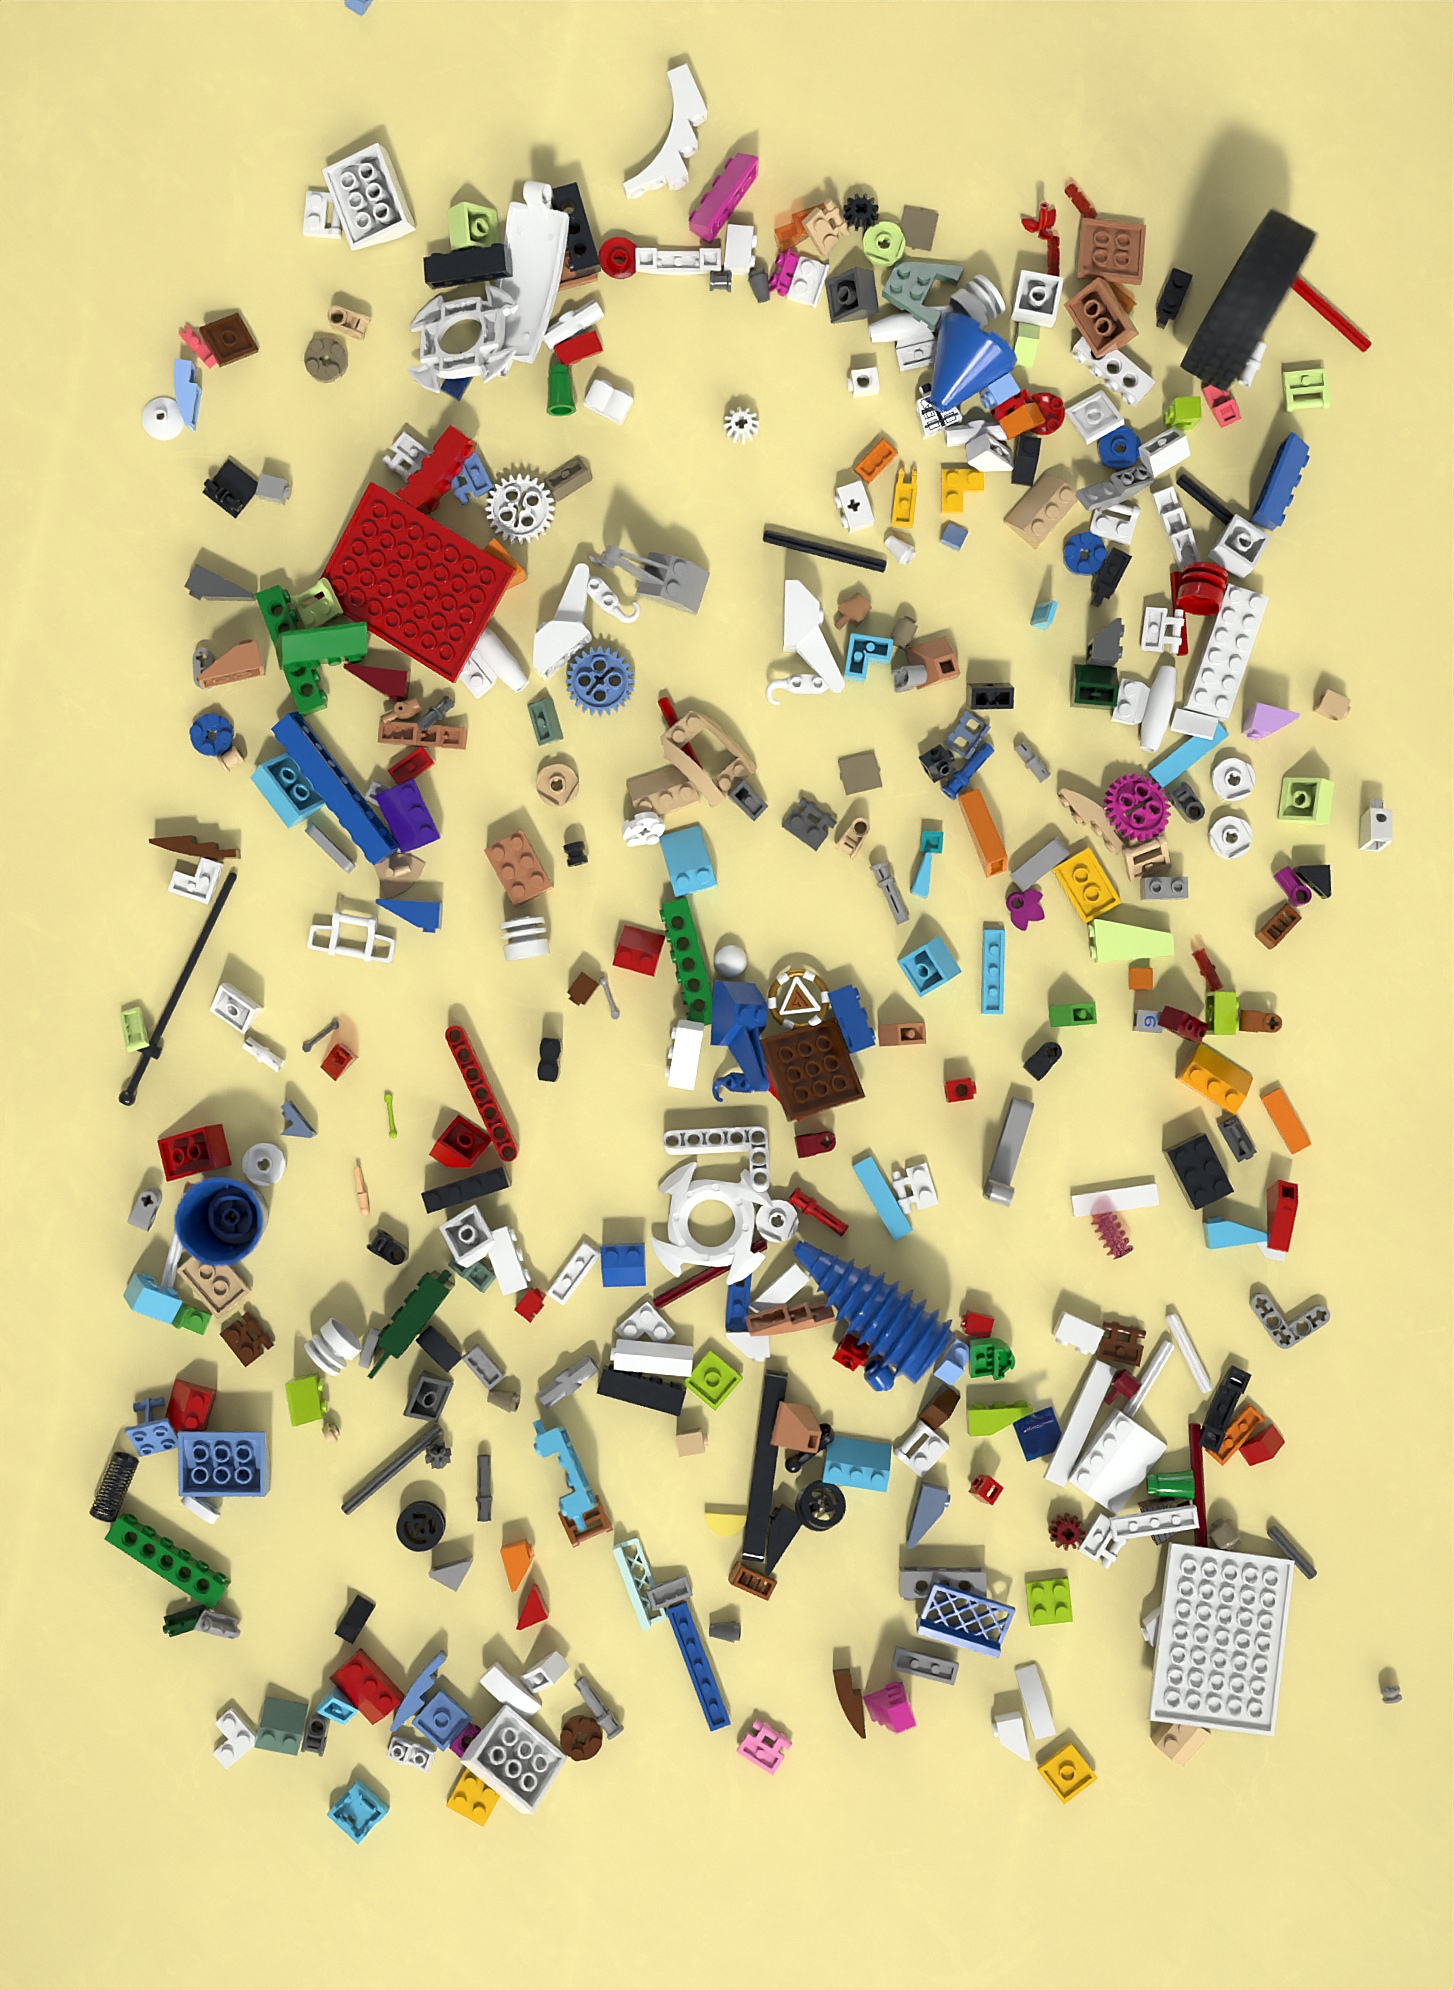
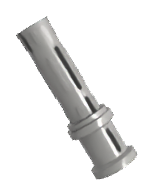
[869,860,910,925]
[574,1676,624,1740]

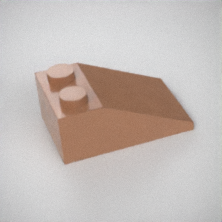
[198,640,265,689]

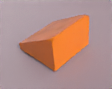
[1129,968,1153,990]

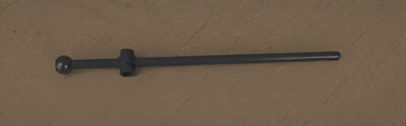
[118,872,237,1106]

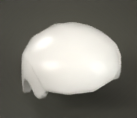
[714,944,747,978]

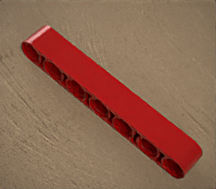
[445,1025,520,1162]

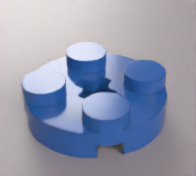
[1097,426,1141,470]
[1063,532,1107,576]
[189,713,234,757]

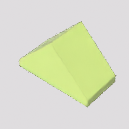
[1013,322,1040,369]

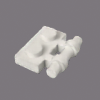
[382,432,432,484]
[1141,607,1185,654]
[891,1162,939,1214]
[1077,1512,1128,1569]

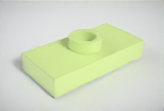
[119,1006,149,1052]

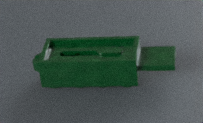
[367,1269,455,1379]

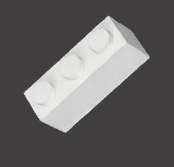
[665,1019,704,1090]
[488,1224,531,1296]

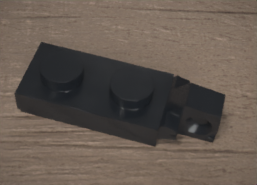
[1156,267,1193,329]
[1091,547,1132,607]

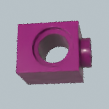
[449,1722,482,1758]

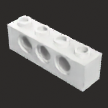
[1071,336,1155,407]

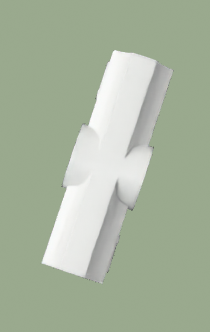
[543,299,604,351]
[945,420,1008,447]

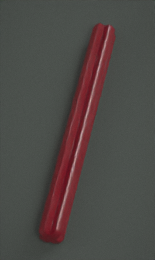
[653,1239,768,1309]
[1188,1423,1208,1548]

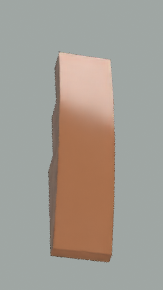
[378,721,468,750]
[745,1300,836,1336]

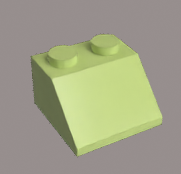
[447,201,500,251]
[1278,777,1335,825]

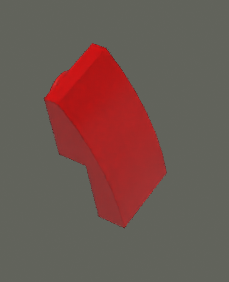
[553,331,603,366]

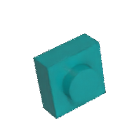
[920,830,944,854]

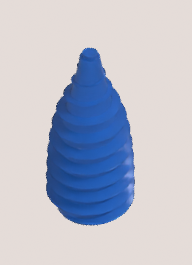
[792,1240,955,1384]

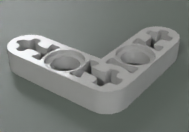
[1249,1293,1330,1349]

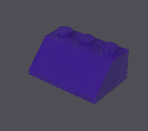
[374,778,441,853]

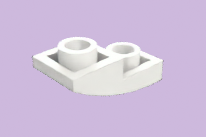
[386,1736,437,1773]

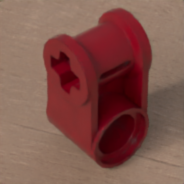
[794,1131,836,1158]

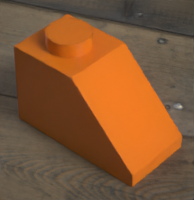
[500,1539,535,1592]

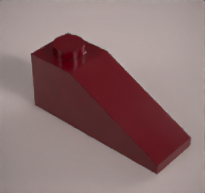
[343,663,411,702]

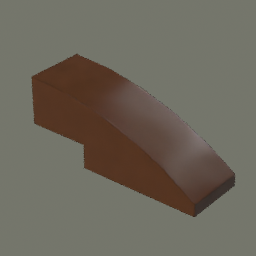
[833,1668,866,1739]

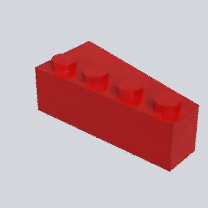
[395,425,477,514]

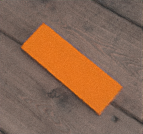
[1260,1088,1311,1154]
[1205,1403,1265,1466]

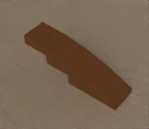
[149,835,241,859]

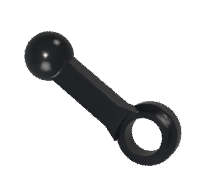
[785,1423,834,1473]

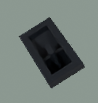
[1292,865,1331,899]

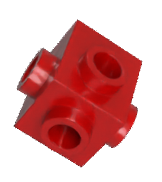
[832,1333,869,1372]

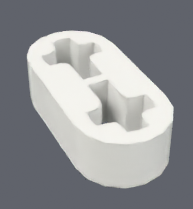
[181,1497,221,1524]

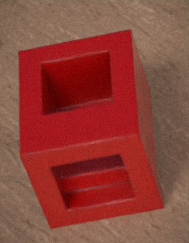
[514,1287,547,1323]
[968,1474,1004,1506]

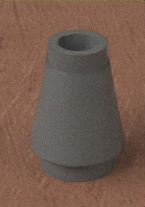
[747,269,770,303]
[709,1621,741,1643]

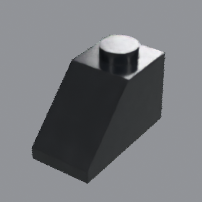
[1011,435,1042,487]

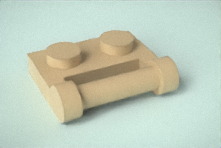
[1122,835,1171,883]

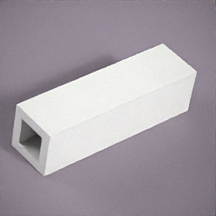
[610,1339,694,1377]

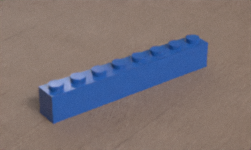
[271,711,400,865]

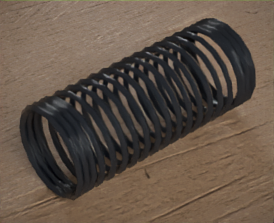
[89,1452,140,1523]

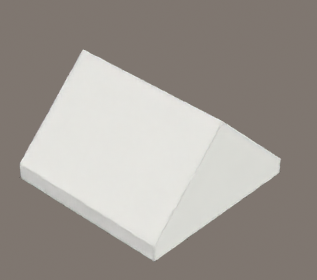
[210,983,264,1035]

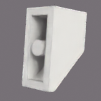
[966,433,1014,471]
[726,1329,770,1361]
[520,1651,569,1694]
[992,1711,1030,1761]

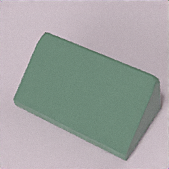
[527,698,564,746]

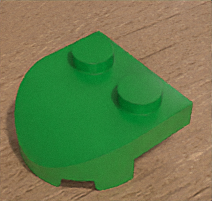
[969,1337,1015,1381]

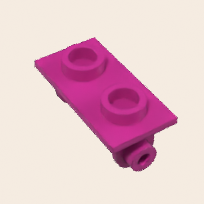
[768,248,799,296]

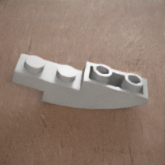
[1075,465,1154,512]

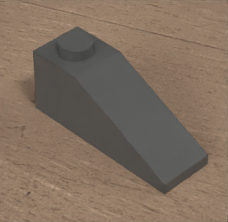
[184,564,257,601]

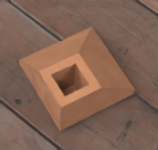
[905,636,960,690]
[771,1401,822,1453]

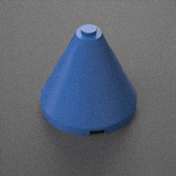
[930,313,1018,413]

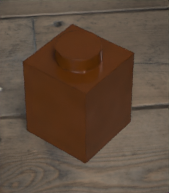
[567,972,600,1006]

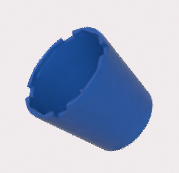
[175,1177,269,1266]

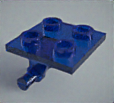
[1012,1406,1062,1462]

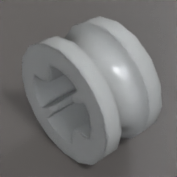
[1380,1686,1402,1704]

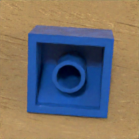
[601,1243,646,1287]

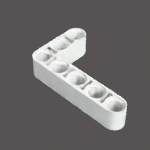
[662,1126,770,1192]

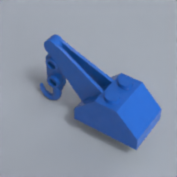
[710,981,770,1102]

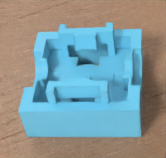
[327,1779,390,1844]

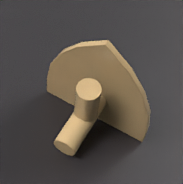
[374,854,426,899]

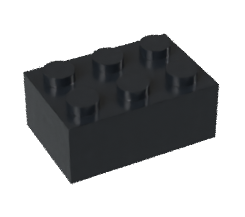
[1162,1132,1234,1211]

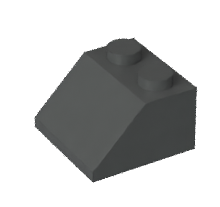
[825,267,879,324]

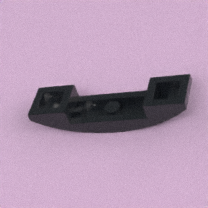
[1197,1365,1252,1454]

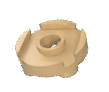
[536,764,579,807]

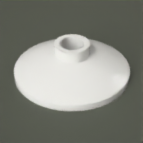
[142,397,184,440]

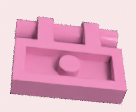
[737,1719,792,1775]

